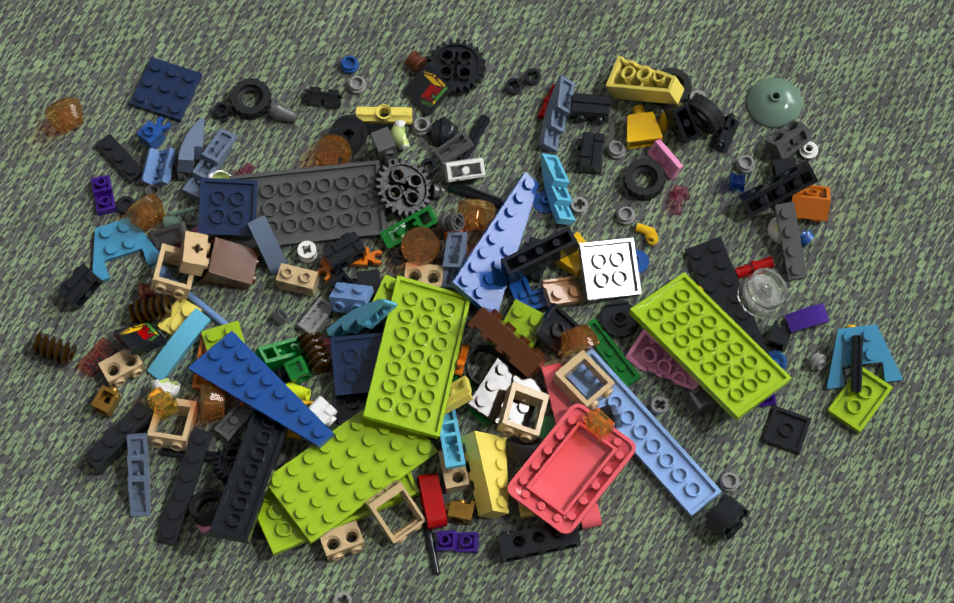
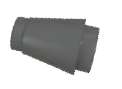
[269,102,298,124]

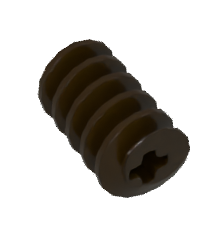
[129,295,172,324]
[33,331,77,366]
[297,332,332,375]

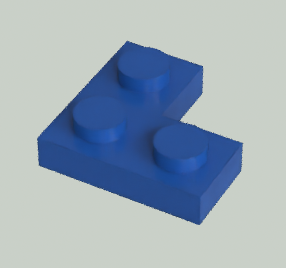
[507,276,548,311]

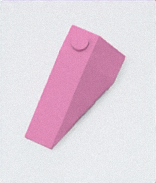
[626,329,699,390]

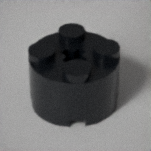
[705,494,750,542]

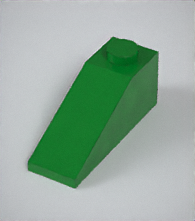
[380,206,439,249]
[254,337,304,371]

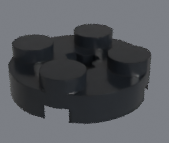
[330,115,368,152]
[601,300,639,339]

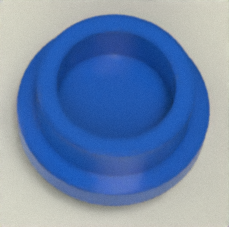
[340,56,359,74]
[800,230,814,247]

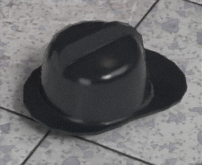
[427,116,458,151]

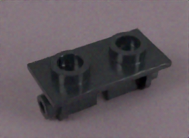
[304,86,344,109]
[709,113,740,153]

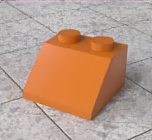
[790,185,831,222]

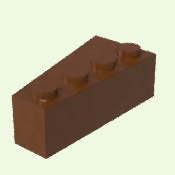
[468,307,547,378]

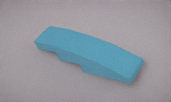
[540,153,575,225]
[326,299,397,337]
[147,308,211,381]
[440,409,466,470]

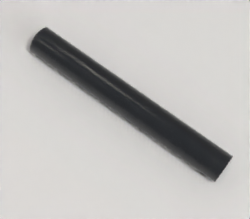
[423,519,441,575]

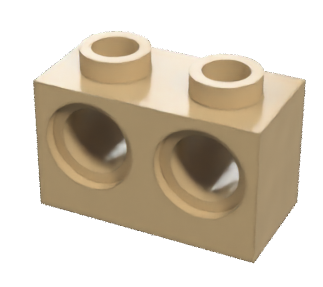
[276,263,320,297]
[404,263,444,288]
[98,349,146,387]
[438,451,473,494]
[320,520,365,562]

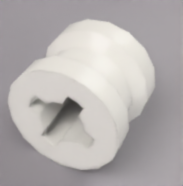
[297,241,317,263]

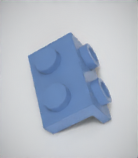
[141,148,176,187]
[329,282,374,313]

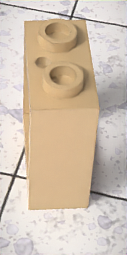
[149,243,194,300]
[552,350,615,411]
[496,382,549,443]
[147,396,198,451]
[364,480,426,544]

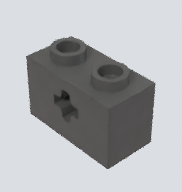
[371,127,398,167]

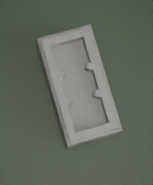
[297,296,333,333]

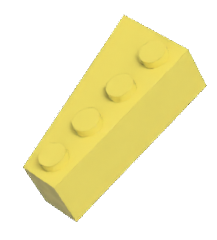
[606,55,684,105]
[461,431,509,519]

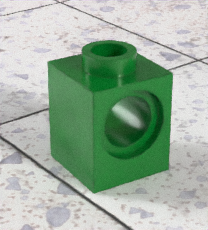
[284,355,314,385]

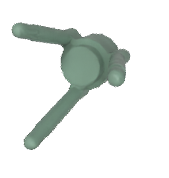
[163,205,199,227]

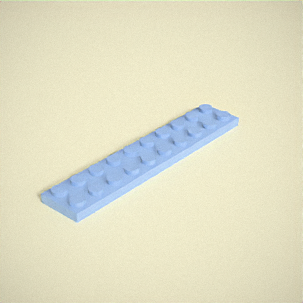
[566,348,722,518]

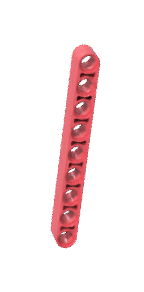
[541,363,602,530]

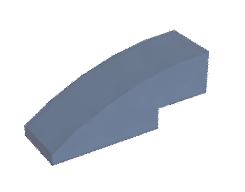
[178,118,204,173]
[247,215,288,275]

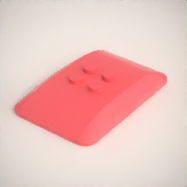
[508,404,636,534]

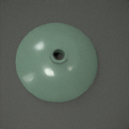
[747,78,802,128]

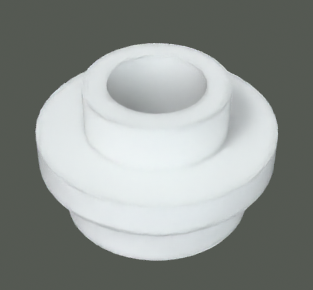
[799,141,818,159]

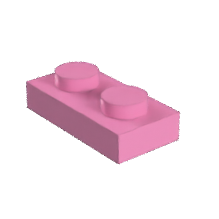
[647,139,683,180]

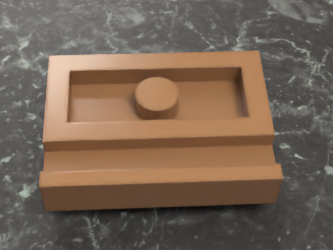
[540,276,585,307]

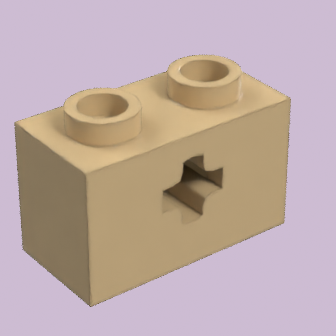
[179,231,211,276]

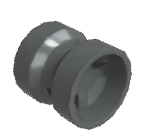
[438,213,465,232]

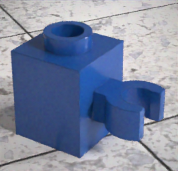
[137,116,171,149]

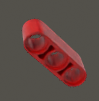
[417,472,447,530]

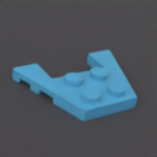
[93,217,165,282]
[826,324,903,389]

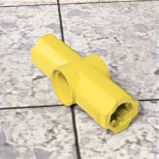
[356,104,413,125]

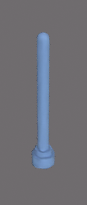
[159,265,228,326]

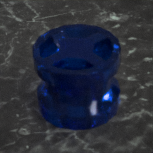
[728,172,746,192]

